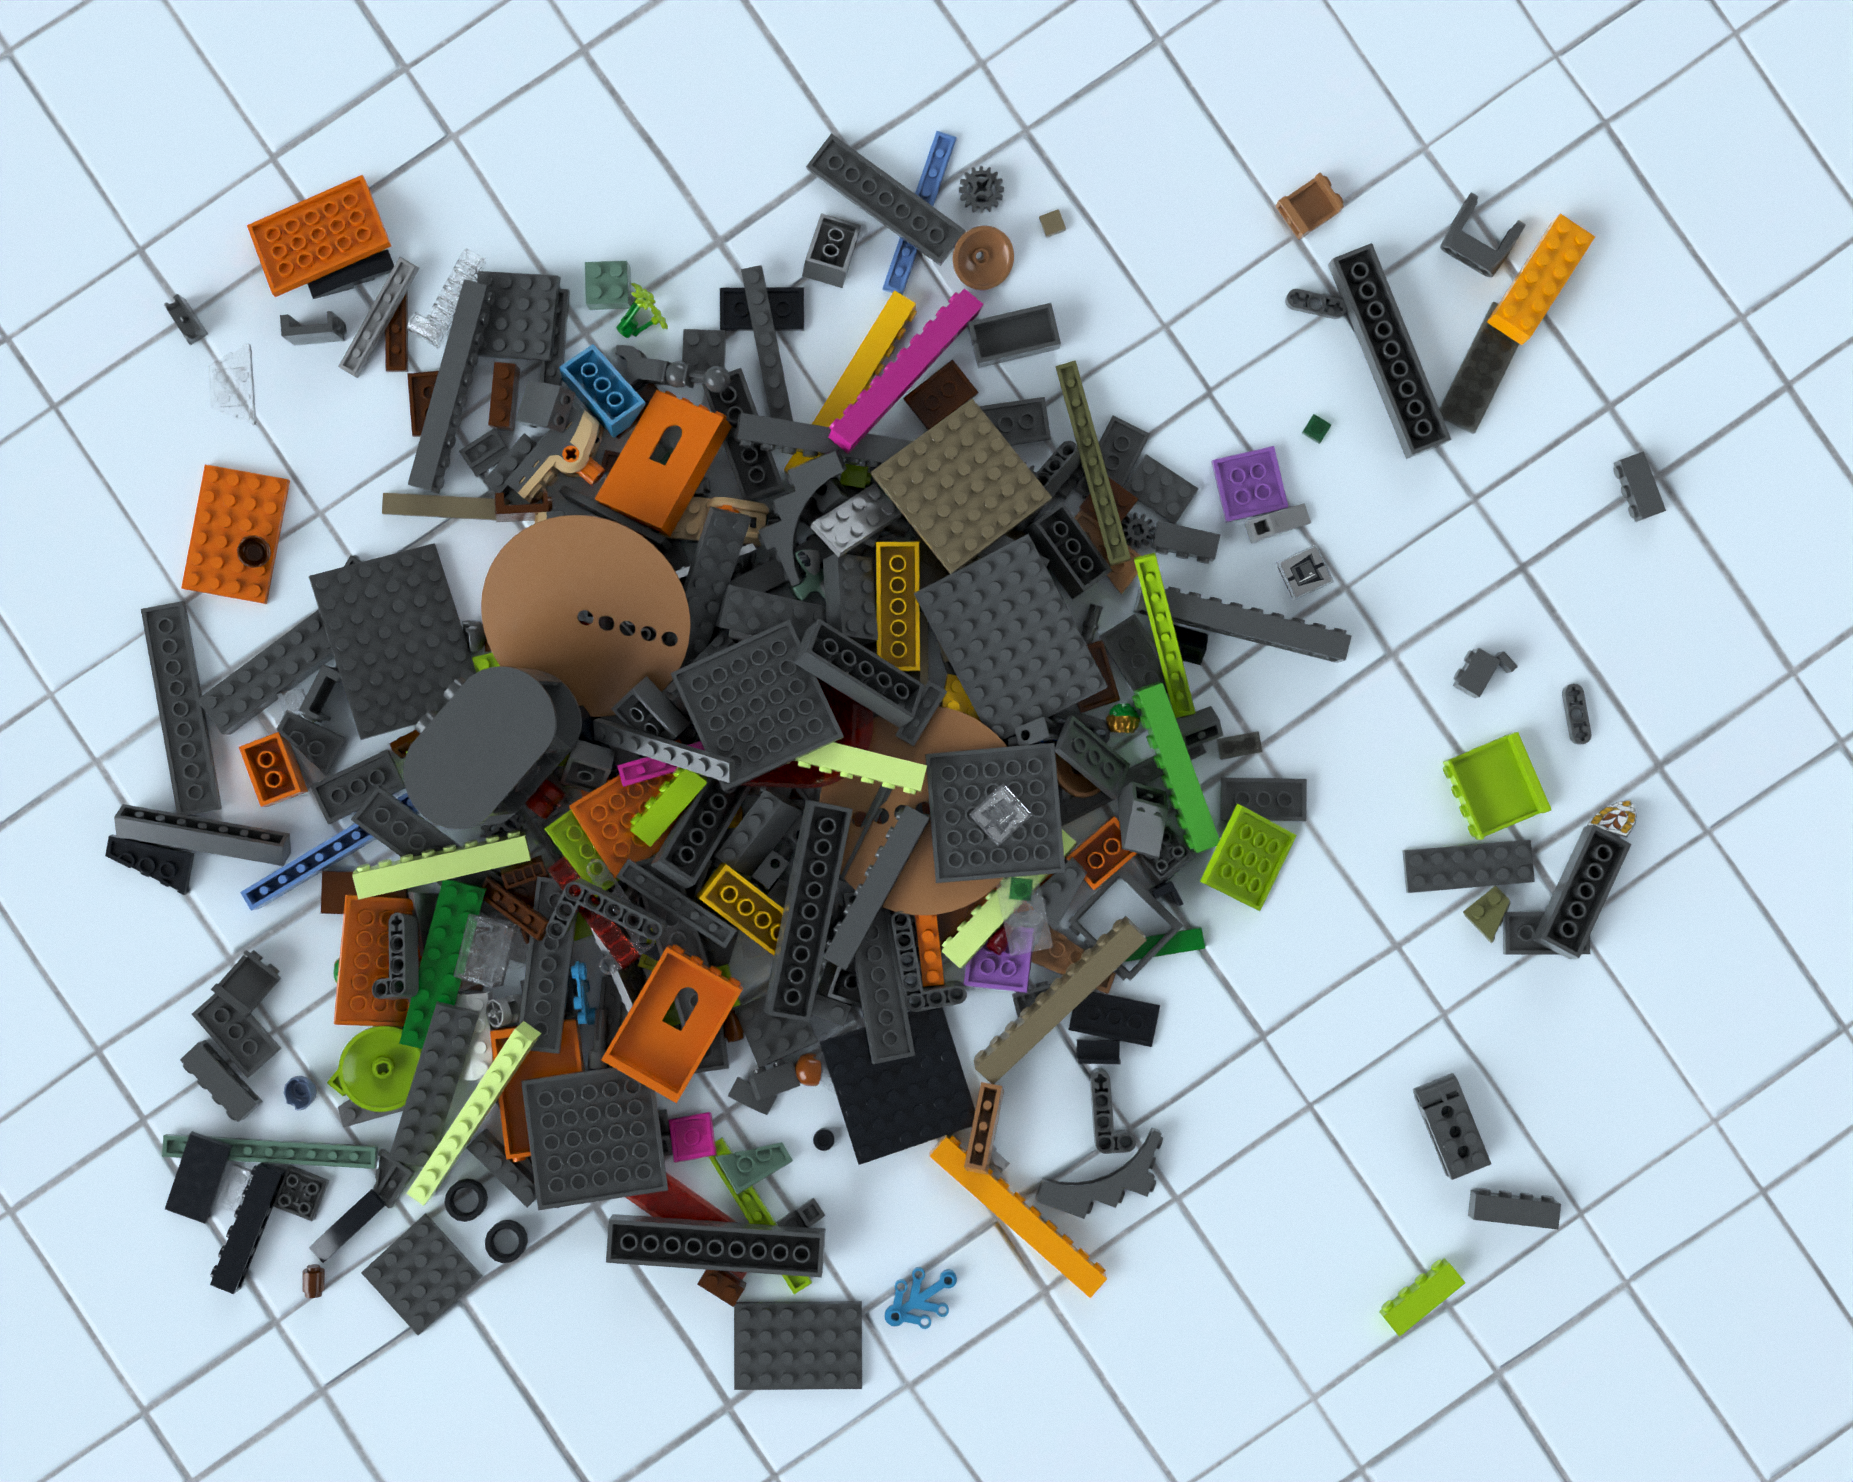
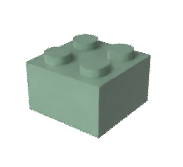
[585,261,632,310]

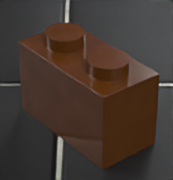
[697,1270,747,1307]

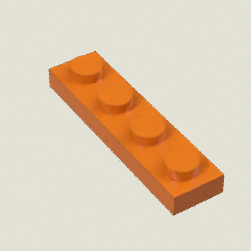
[915,915,944,987]

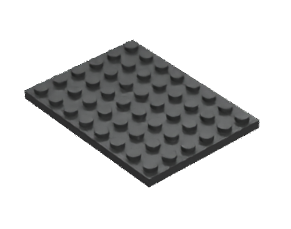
[914,533,1108,740]
[308,543,476,740]

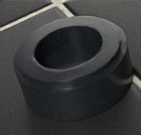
[813,1128,835,1151]

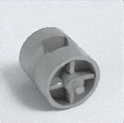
[486,994,522,1027]

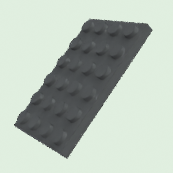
[734,1301,862,1390]

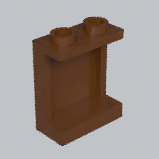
[495,491,553,522]

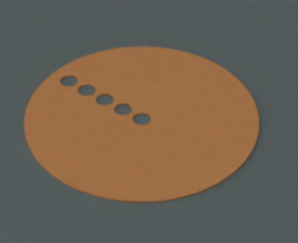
[481,515,690,717]
[820,707,1007,915]

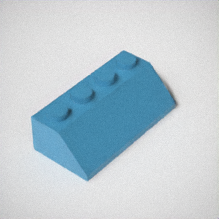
[559,344,646,438]

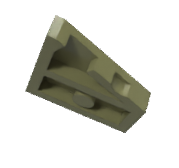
[1463,886,1511,943]

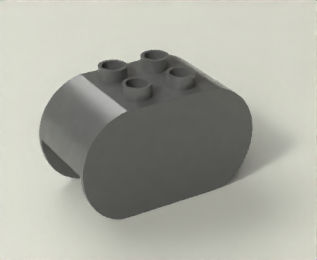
[403,666,582,829]

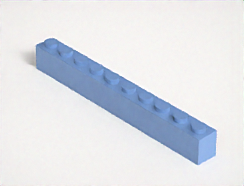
[240,793,420,911]

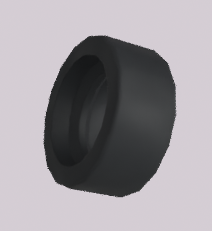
[444,1178,488,1222]
[485,1220,528,1263]

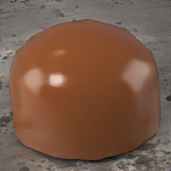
[795,1053,821,1086]

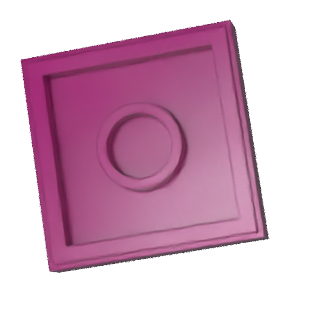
[669,1112,717,1163]

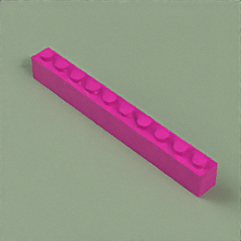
[828,288,984,454]

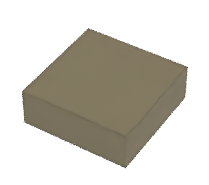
[1039,209,1066,238]

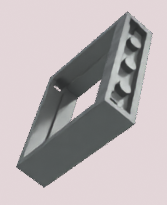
[1068,867,1184,981]

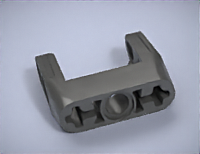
[1440,192,1526,277]

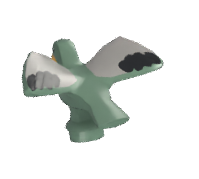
[790,549,825,601]

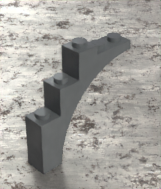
[758,449,847,586]
[1035,1127,1163,1219]

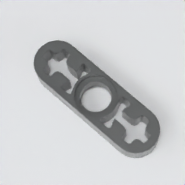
[1285,289,1347,319]
[1562,684,1592,745]

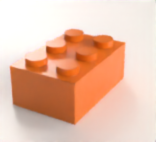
[239,732,308,807]
[1065,816,1137,890]

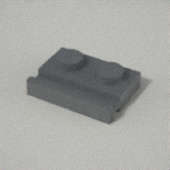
[459,428,509,477]

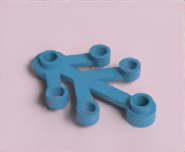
[571,961,597,1025]
[885,1267,957,1329]

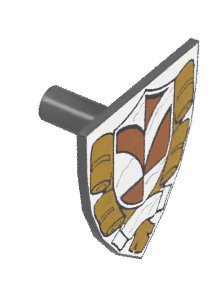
[1587,799,1637,838]

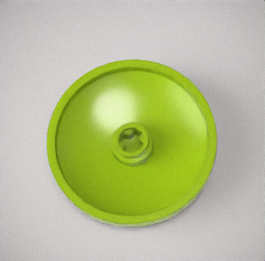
[338,1026,422,1112]

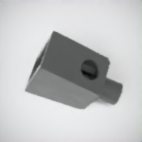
[1008,717,1060,747]
[751,844,793,892]

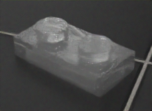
[216,1163,252,1212]

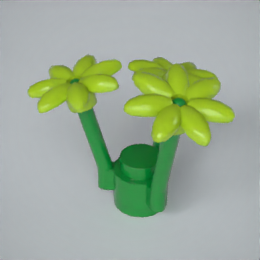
[616,283,668,338]

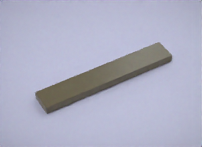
[382,493,511,521]

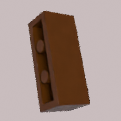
[488,362,520,431]

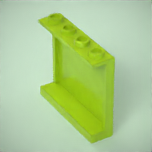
[1443,732,1552,840]

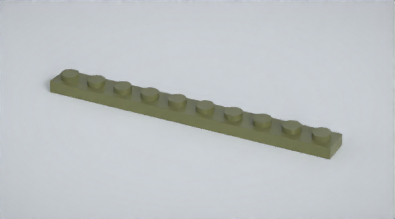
[1055,360,1131,566]

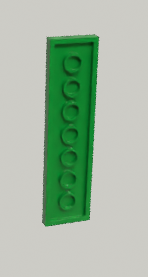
[399,879,486,1049]

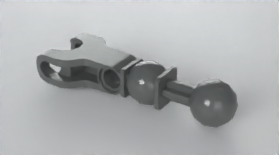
[615,345,731,393]

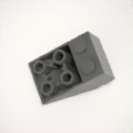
[1117,782,1168,858]

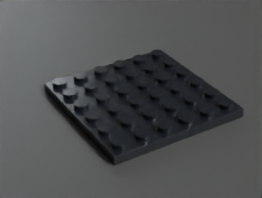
[819,1007,975,1165]

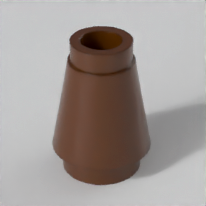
[723,1010,744,1043]

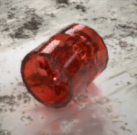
[525,779,565,819]

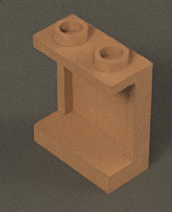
[1275,172,1344,240]

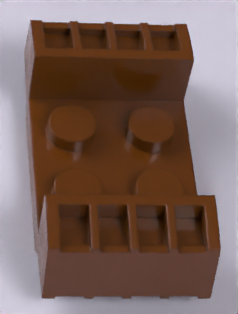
[500,855,550,944]

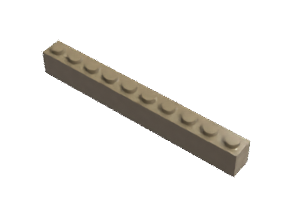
[973,916,1147,1084]

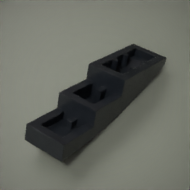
[307,249,394,299]
[309,1189,386,1263]

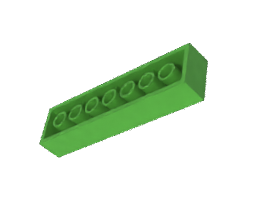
[1132,682,1220,853]

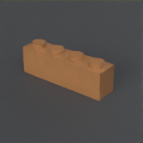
[964,1082,1004,1175]

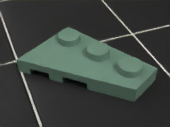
[716,1142,793,1195]

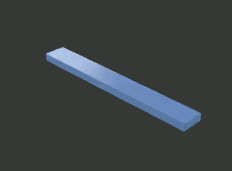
[882,131,957,295]

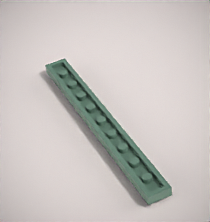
[162,1134,378,1169]

